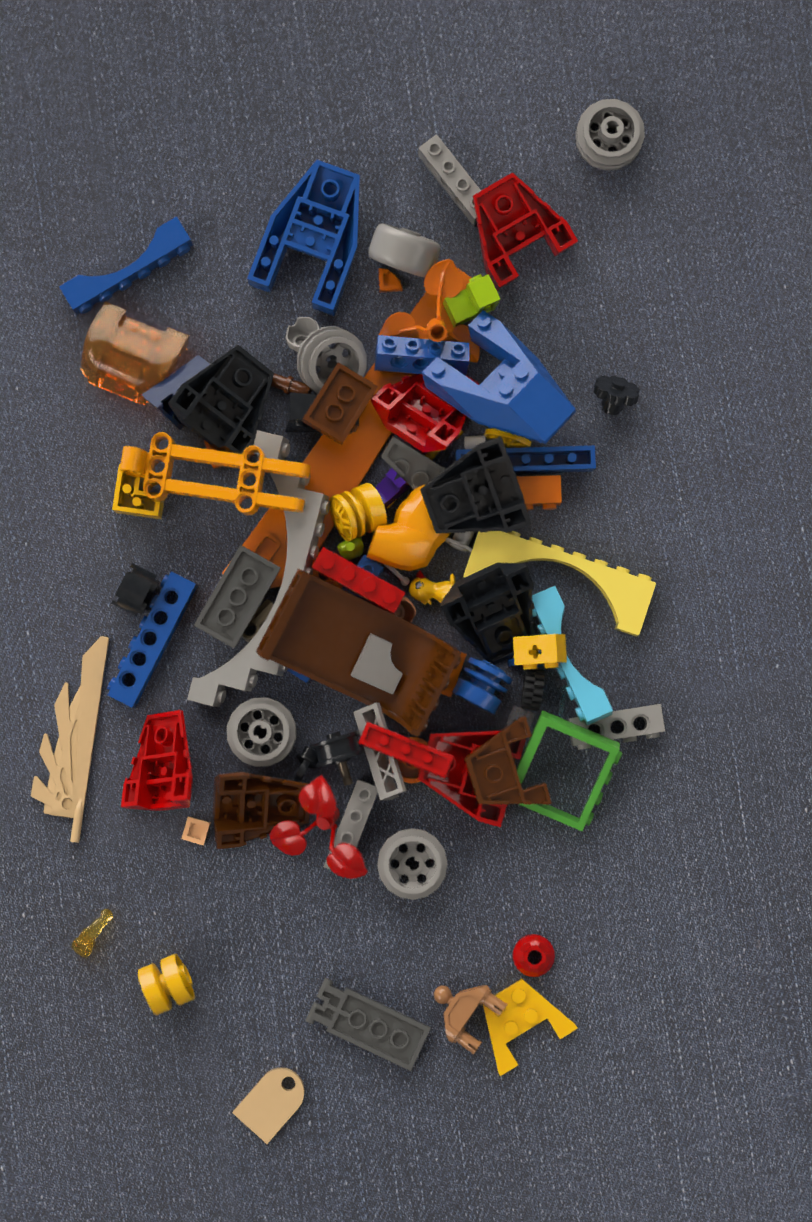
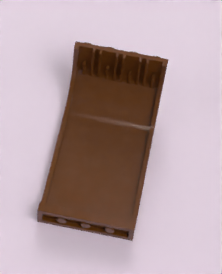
[256,568,462,737]

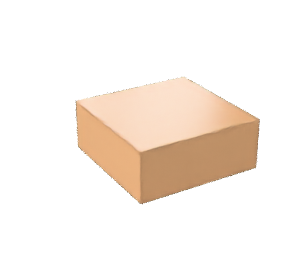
[181,816,211,845]

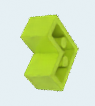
[443,274,501,327]

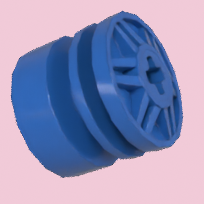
[452,657,513,715]

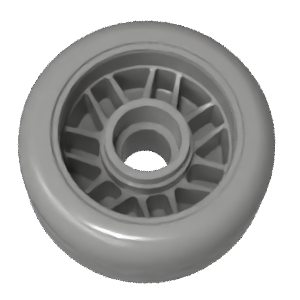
[368,223,441,278]

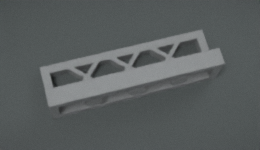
[353,702,407,800]

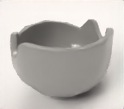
[286,317,320,352]

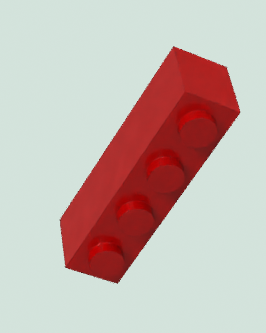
[312,547,406,615]

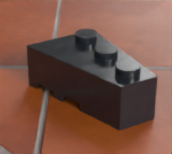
[285,392,359,434]

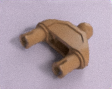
[434,985,508,1055]

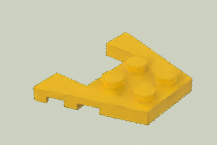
[483,979,578,1076]

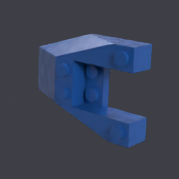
[247,160,360,316]
[422,310,576,444]

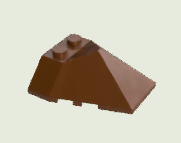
[213,772,310,849]

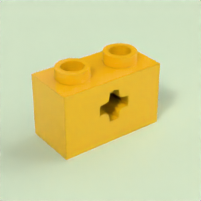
[513,634,567,670]

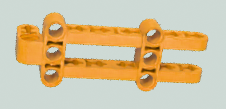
[120,432,311,516]

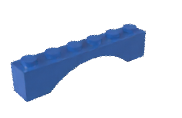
[59,216,193,315]

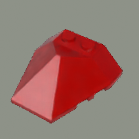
[370,374,479,452]
[121,710,193,811]

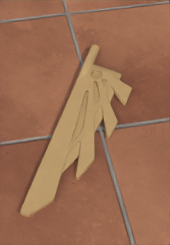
[31,636,109,843]

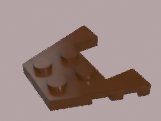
[464,716,552,805]

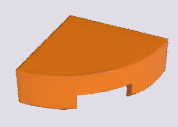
[378,268,402,292]

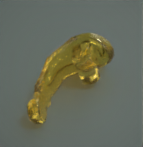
[71,909,113,958]

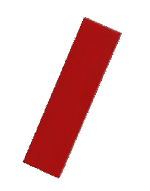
[358,721,455,779]

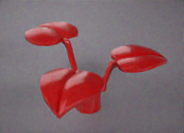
[270,775,368,879]

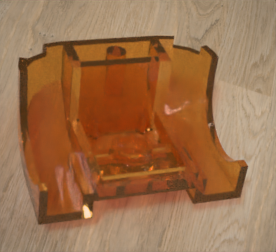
[80,302,189,405]

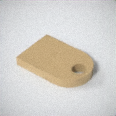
[232,1068,305,1144]

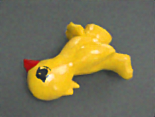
[409,570,456,605]

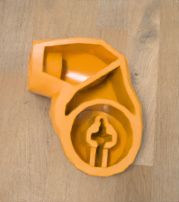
[366,484,450,571]

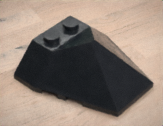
[168,345,274,454]
[420,437,532,533]
[440,563,534,665]

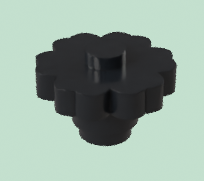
[593,376,640,415]

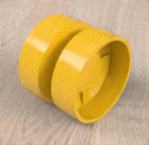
[138,953,195,1015]

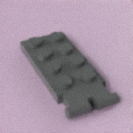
[305,977,431,1071]

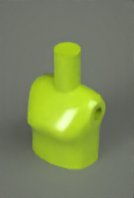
[337,537,364,560]

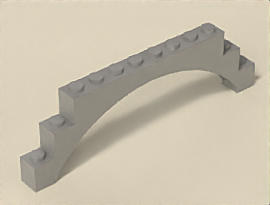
[187,430,330,707]

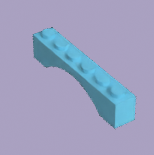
[532,586,613,726]

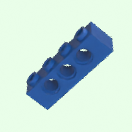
[374,335,469,376]

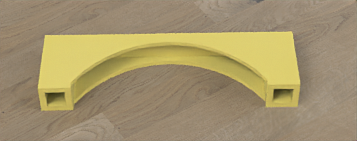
[463,531,656,637]

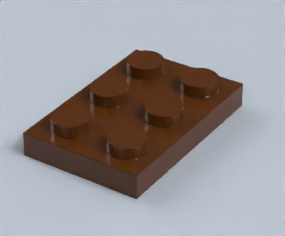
[302,362,378,445]

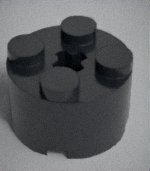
[111,563,160,616]

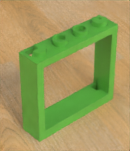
[516,710,622,831]

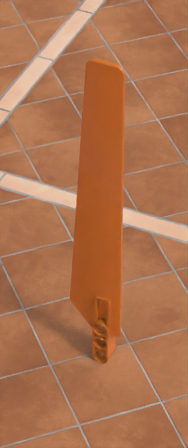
[222,268,471,589]

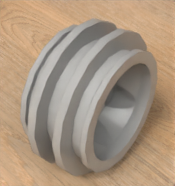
[575,99,645,170]
[297,326,367,394]
[227,698,297,767]
[377,828,448,900]

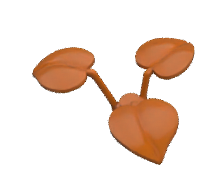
[379,259,480,363]

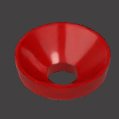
[512,934,555,977]

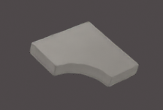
[351,633,403,694]

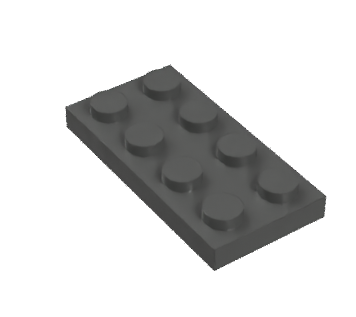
[194,545,281,649]

